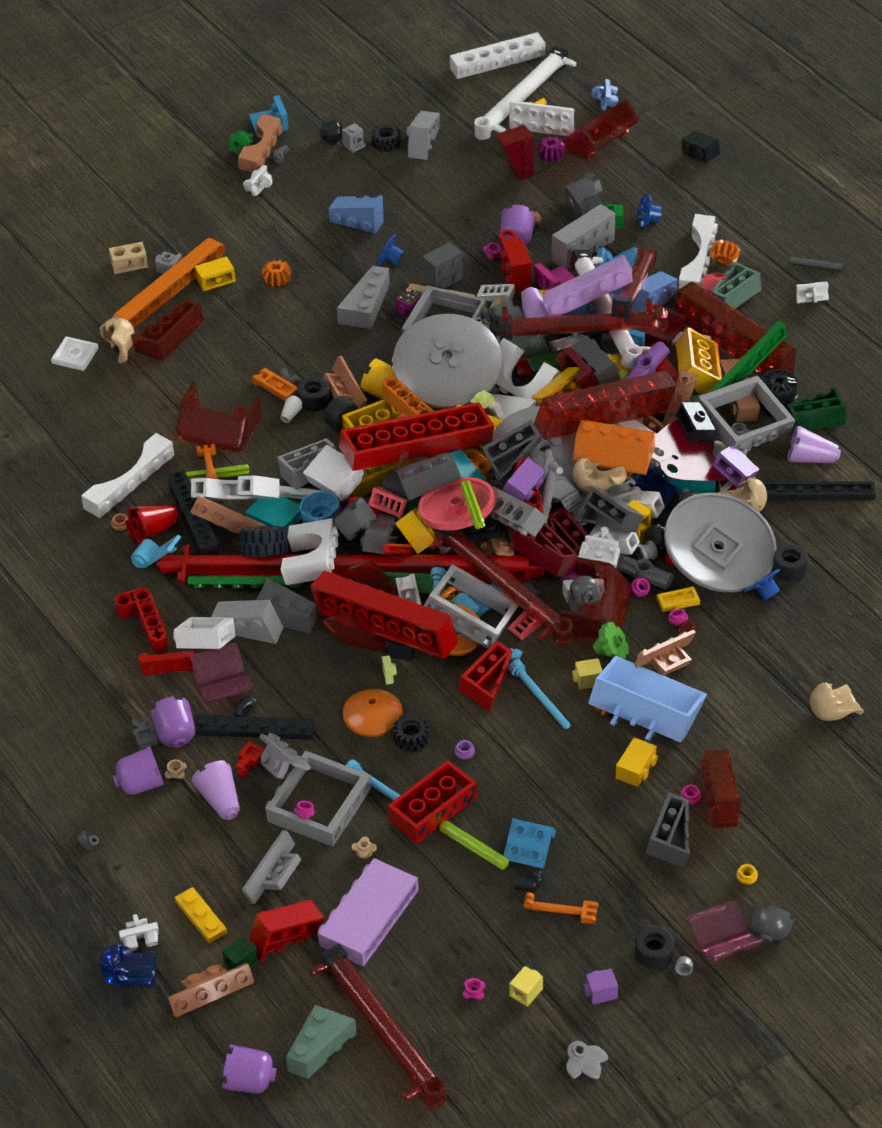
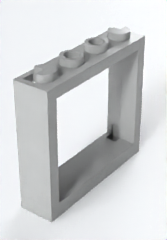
[401,285,488,334]
[697,376,795,452]
[424,564,520,649]
[265,751,372,847]

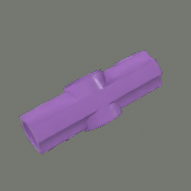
[624,341,669,385]

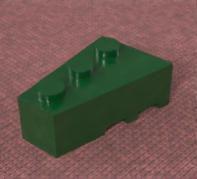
[787,387,846,433]

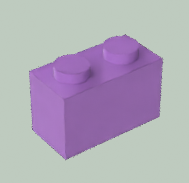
[712,445,759,489]
[502,458,546,501]

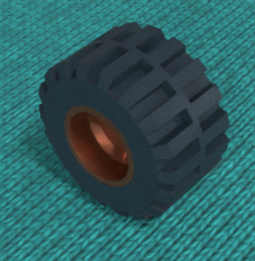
[239,526,288,557]

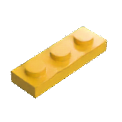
[175,887,227,944]

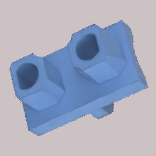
[592,79,618,110]

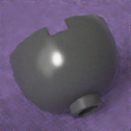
[750,904,795,943]

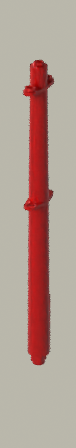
[157,544,544,585]

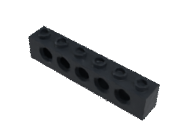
[167,470,220,555]

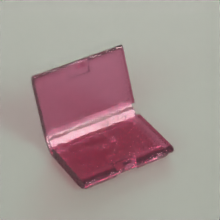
[190,642,254,703]
[687,900,763,961]

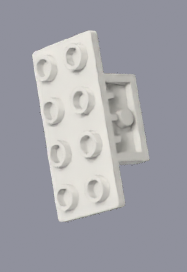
[509,100,574,137]
[484,393,537,420]

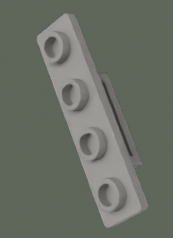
[259,733,311,779]
[242,830,301,904]

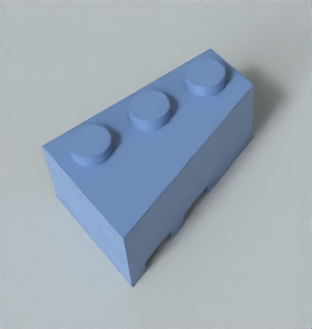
[329,196,384,234]
[629,271,678,324]

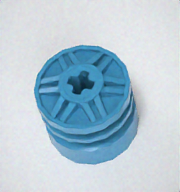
[300,492,341,533]

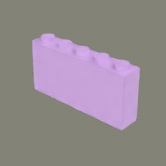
[544,255,633,319]
[317,858,418,967]

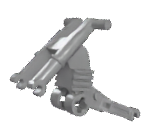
[539,449,642,526]

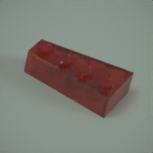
[131,299,204,361]
[700,749,741,828]

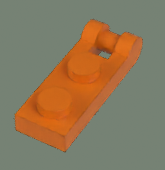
[251,368,298,401]

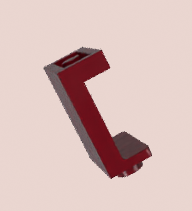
[633,304,685,348]
[556,347,600,403]

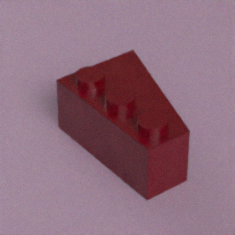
[509,522,579,577]

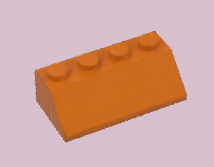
[573,420,655,475]

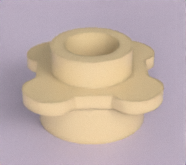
[165,759,187,779]
[352,837,377,859]

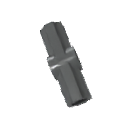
[615,554,673,590]

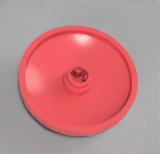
[418,477,495,530]

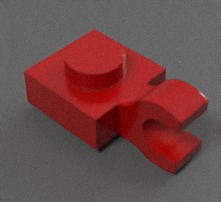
[236,742,265,777]

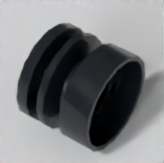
[758,369,798,417]

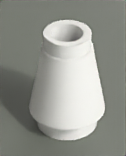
[280,396,303,423]

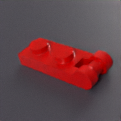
[138,651,196,675]

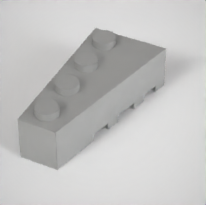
[337,266,390,329]

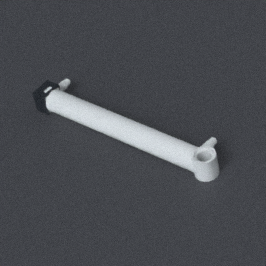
[475,46,577,140]
[569,249,650,369]

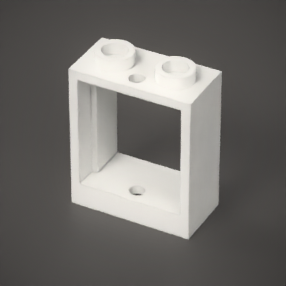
[173,617,235,649]

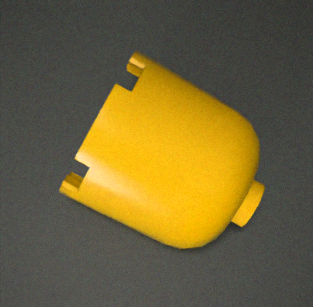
[360,358,395,400]

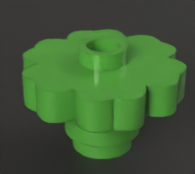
[593,622,629,659]

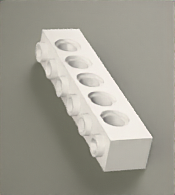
[450,32,545,79]

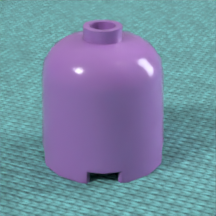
[500,205,535,246]
[150,697,195,748]
[113,747,164,795]
[222,1044,277,1094]

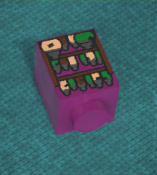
[396,287,422,317]

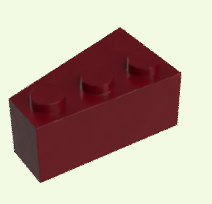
[495,125,534,180]
[548,506,589,568]

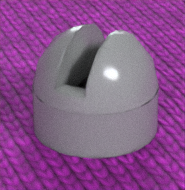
[675,956,693,976]

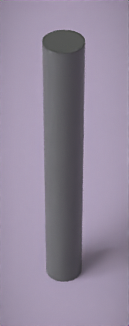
[790,257,843,270]

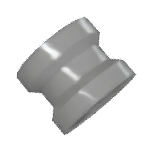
[635,540,658,560]

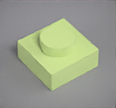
[470,390,496,409]
[382,656,397,684]

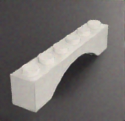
[678,214,718,294]
[81,433,174,518]

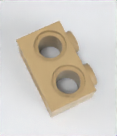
[109,242,148,274]

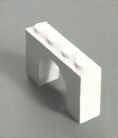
[496,338,561,399]
[191,475,279,501]
[589,491,665,555]
[281,518,340,585]

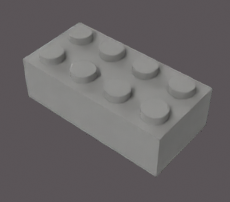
[552,204,615,270]

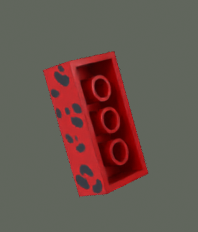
[388,760,477,844]

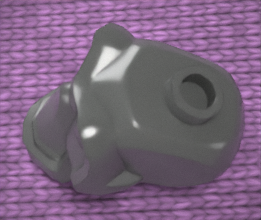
[568,576,606,616]

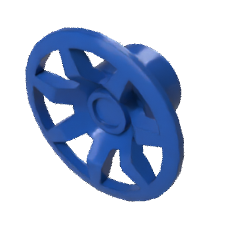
[636,193,662,230]
[376,234,405,267]
[744,569,781,601]

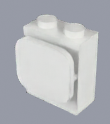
[303,445,365,502]

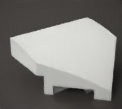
[578,526,620,569]

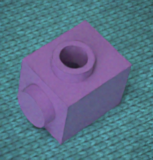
[583,968,618,1005]

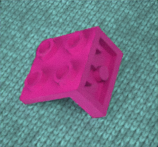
[534,263,575,290]

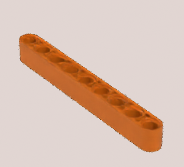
[112,238,225,328]
[382,376,492,483]

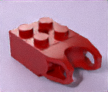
[499,229,532,292]

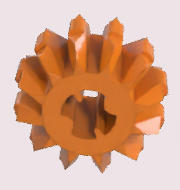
[710,240,740,266]
[262,259,291,287]

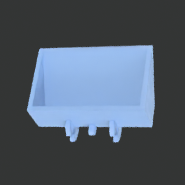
[588,656,707,743]

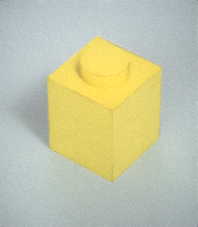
[572,658,602,690]
[510,966,543,1007]

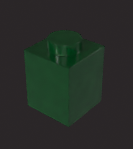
[222,936,257,970]

